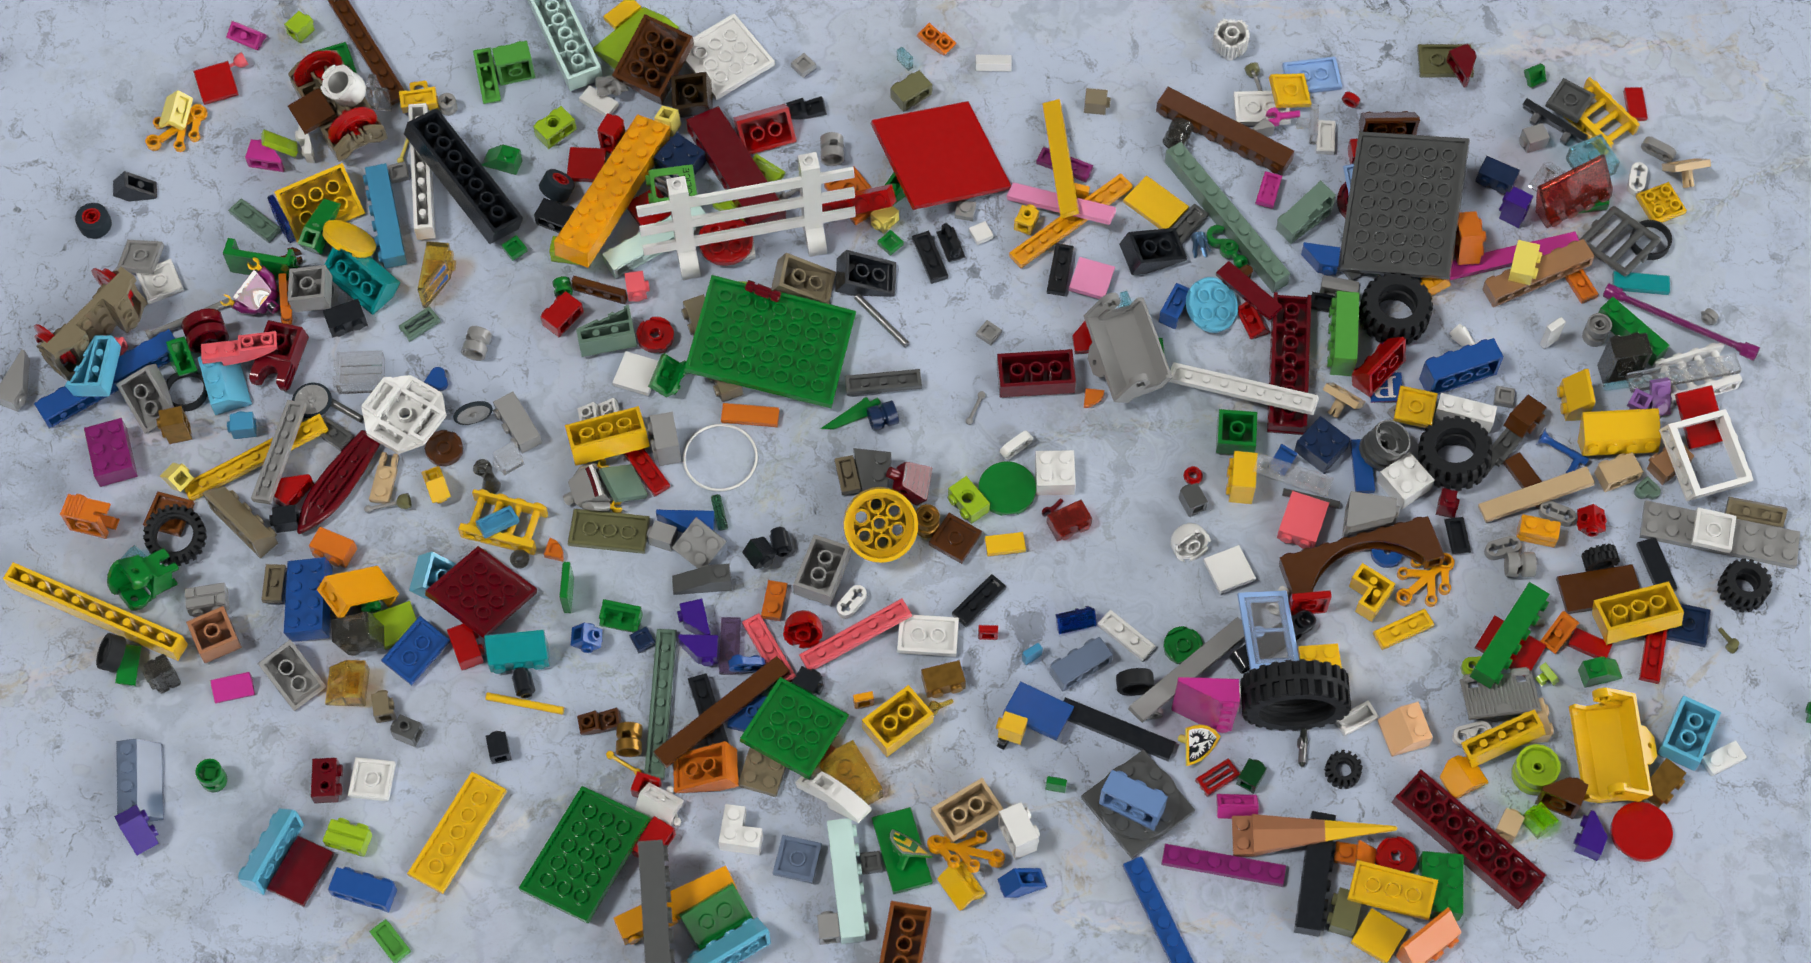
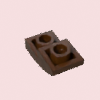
[577,707,622,735]

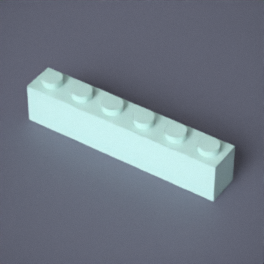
[602,206,706,279]
[827,818,869,944]

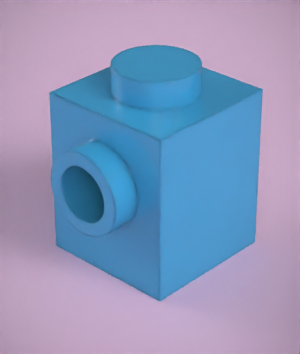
[227,411,257,439]

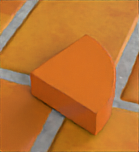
[1084,388,1104,408]
[544,538,564,562]

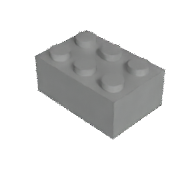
[793,534,851,606]

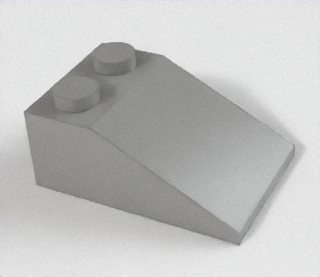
[116,364,174,434]
[257,639,326,711]

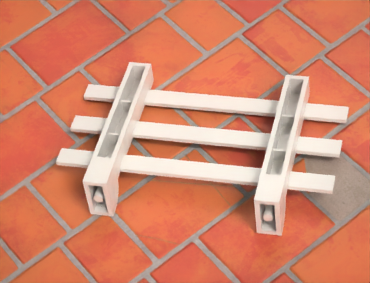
[636,152,856,280]

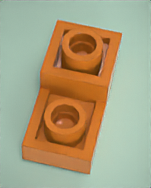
[917,22,957,56]

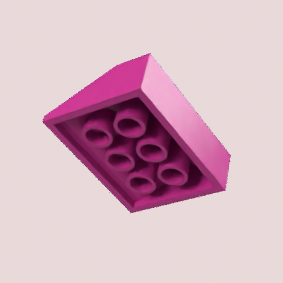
[1172,677,1240,733]

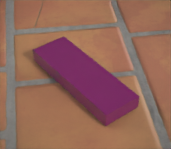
[1036,146,1093,182]

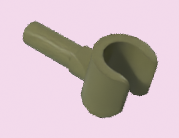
[1718,627,1739,654]

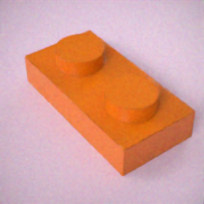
[761,580,788,621]

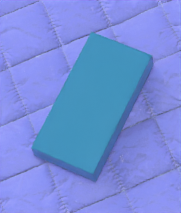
[476,506,520,538]

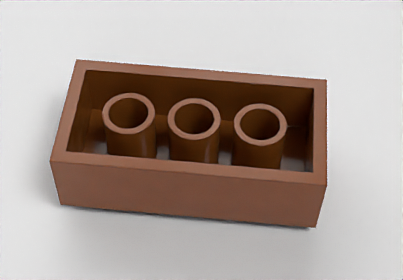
[879,901,932,963]

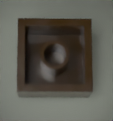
[671,72,713,118]

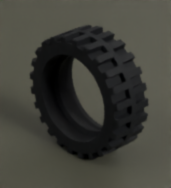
[1240,659,1351,731]

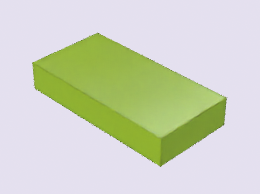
[261,129,298,157]

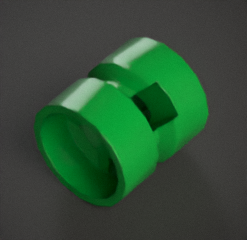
[195,758,227,793]

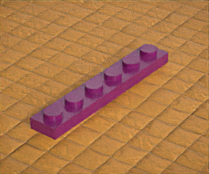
[1161,843,1286,887]

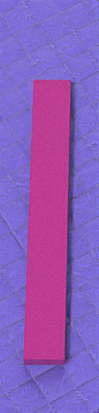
[1449,231,1579,281]

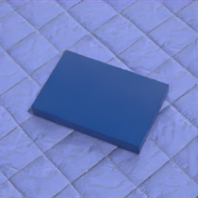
[381,616,450,686]
[1002,681,1074,741]

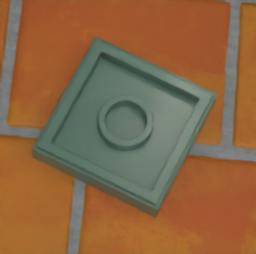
[599,464,648,502]

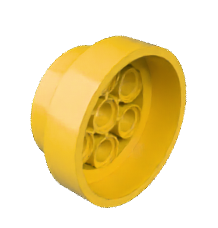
[843,487,918,563]

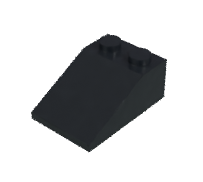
[1119,228,1188,275]
[835,250,896,297]

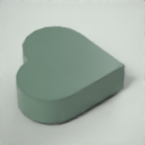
[1634,476,1661,500]

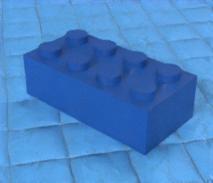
[1419,338,1504,394]
[284,557,333,642]

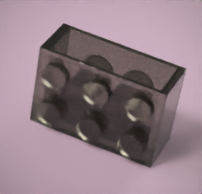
[1597,333,1653,385]

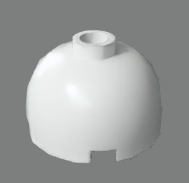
[1171,523,1211,562]

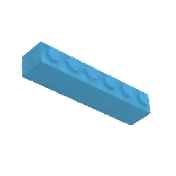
[363,163,407,269]

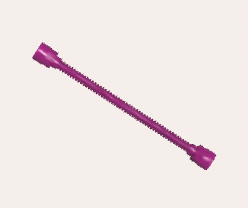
[1603,283,1760,361]

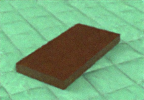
[1556,564,1640,614]

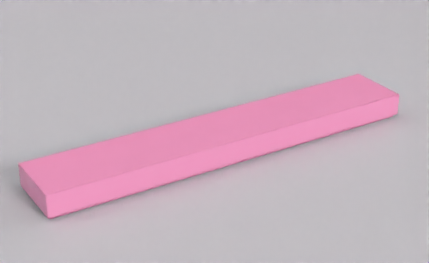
[1007,182,1116,225]

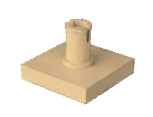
[1662,158,1711,188]
[1323,382,1366,418]

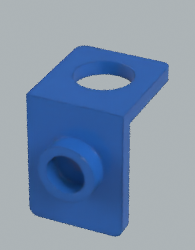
[1268,444,1298,477]

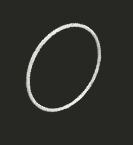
[683,424,758,491]

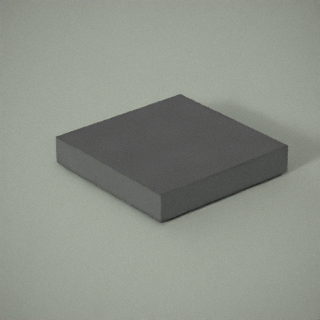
[1545,78,1595,123]

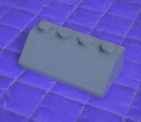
[116,739,164,822]

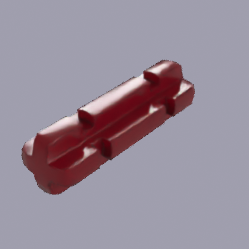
[745,280,781,302]

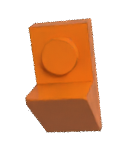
[1540,611,1579,654]
[1333,840,1376,866]

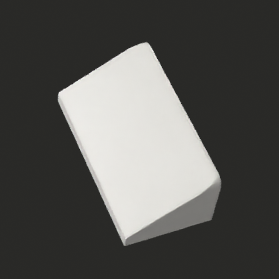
[976,55,1012,71]

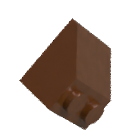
[1534,777,1589,819]

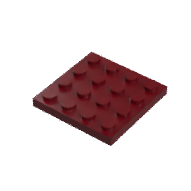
[425,546,537,638]

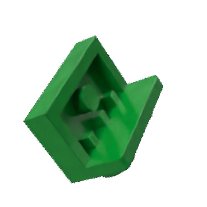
[648,353,687,398]

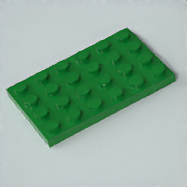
[519,786,651,924]

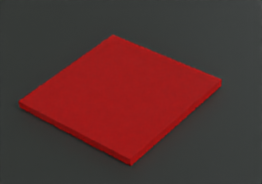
[871,101,1011,210]

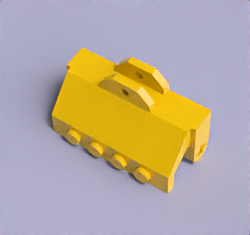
[1569,688,1657,803]

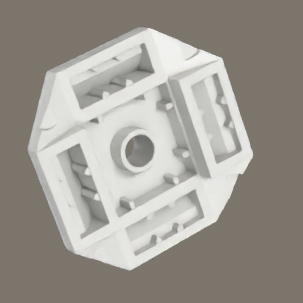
[361,375,447,454]

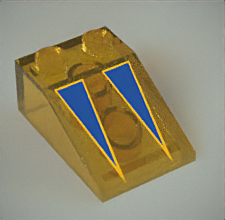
[417,241,456,308]

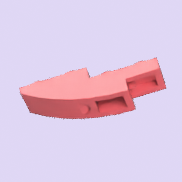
[201,331,277,366]

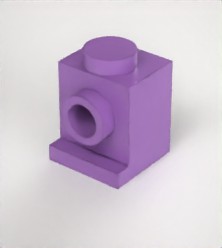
[1627,388,1654,410]

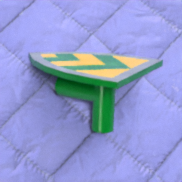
[889,829,933,870]

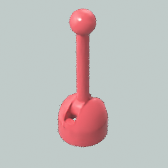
[229,52,249,68]

